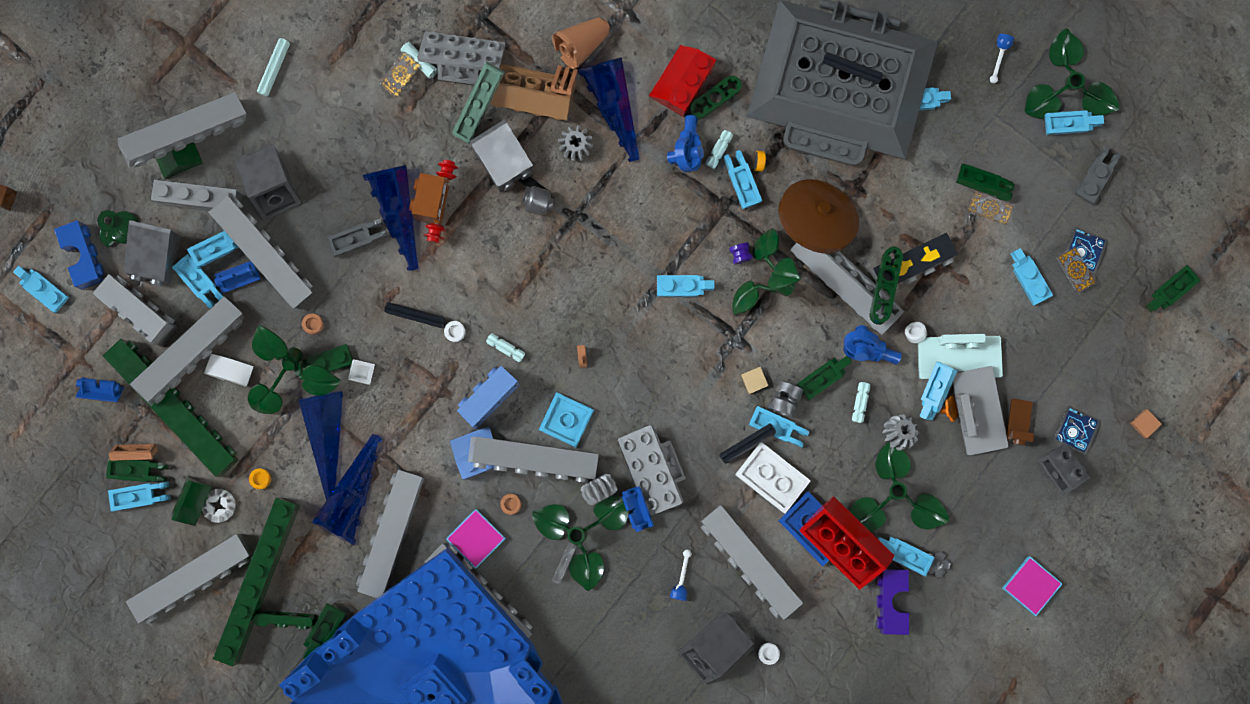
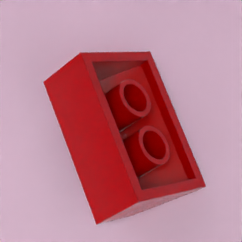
[649,45,716,117]

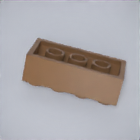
[490,63,577,120]

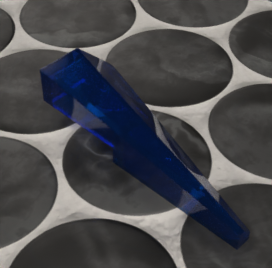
[578,57,640,162]
[363,165,419,271]
[298,391,343,503]
[311,434,382,545]

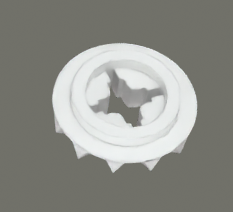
[202,489,235,523]

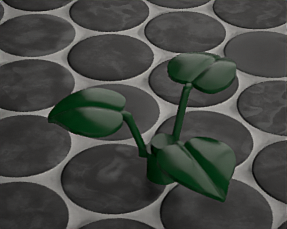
[1025,29,1119,118]
[732,228,801,316]
[248,325,341,414]
[851,442,949,532]
[532,496,629,591]

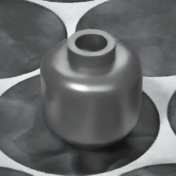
[522,186,554,216]

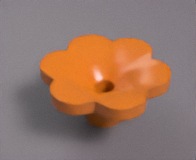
[940,395,959,422]

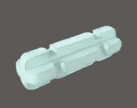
[706,130,733,169]
[486,333,525,362]
[852,382,871,423]

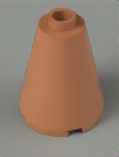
[552,17,610,69]

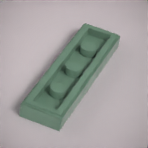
[452,62,505,144]

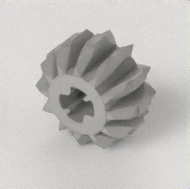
[558,126,593,161]
[882,414,919,451]
[581,474,618,505]

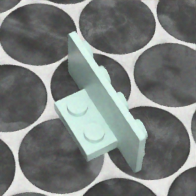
[917,334,1003,379]

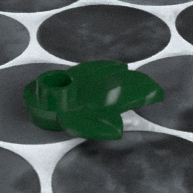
[97,210,138,247]

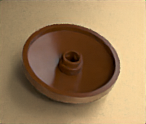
[778,179,859,254]

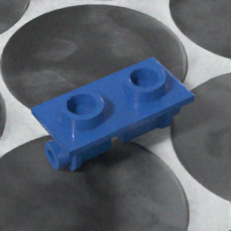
[214,261,261,294]
[76,377,124,402]
[621,486,654,532]

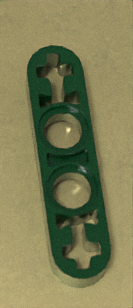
[869,246,903,325]

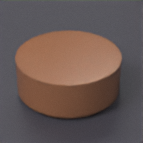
[302,313,324,335]
[500,494,522,515]

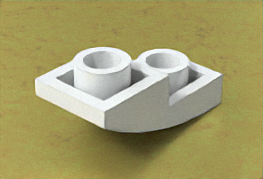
[204,354,253,387]

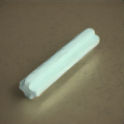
[257,38,290,96]

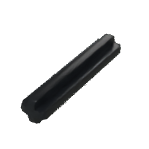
[823,52,883,84]
[384,302,445,328]
[720,423,776,464]

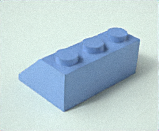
[457,366,520,429]

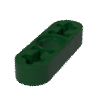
[690,76,741,120]

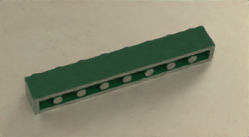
[102,339,239,477]
[213,497,300,667]

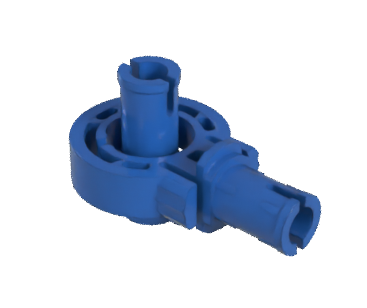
[667,115,704,173]
[843,325,902,365]

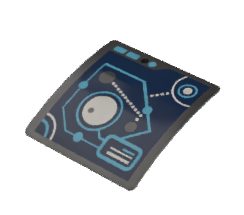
[1063,227,1108,274]
[1053,406,1101,455]

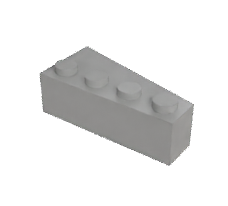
[93,274,178,347]

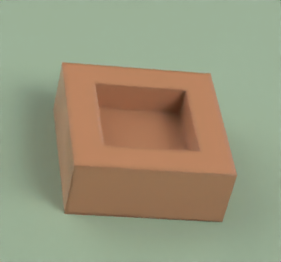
[1130,409,1162,439]

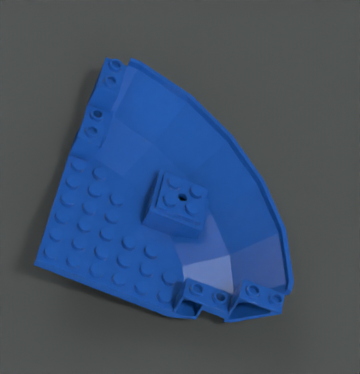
[279,547,563,704]

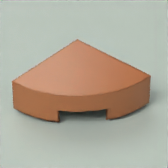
[577,345,588,368]

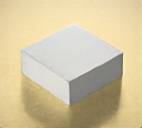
[348,359,375,385]

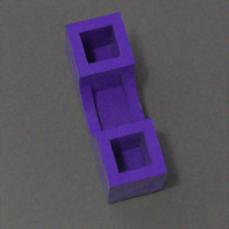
[876,569,909,635]

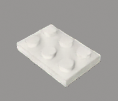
[735,442,810,514]

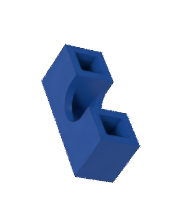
[54,220,105,290]

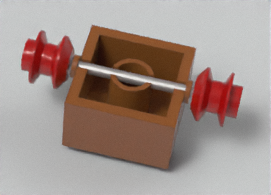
[410,160,458,243]

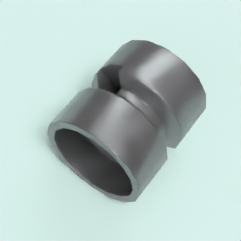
[768,381,803,418]

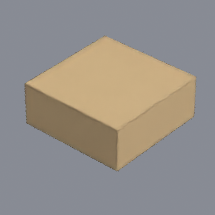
[741,367,768,394]

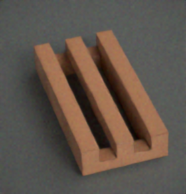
[551,65,578,95]
[109,444,157,461]

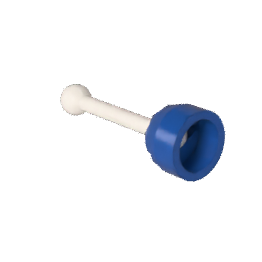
[990,34,1015,84]
[670,549,692,601]

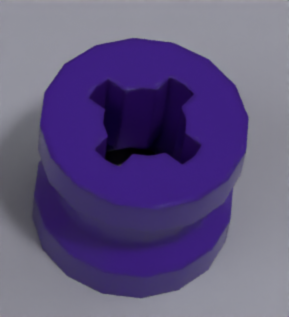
[729,242,753,265]

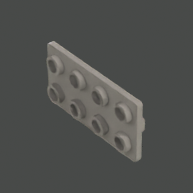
[417,31,505,85]
[952,366,1008,455]
[618,425,686,516]

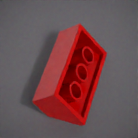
[799,496,895,590]

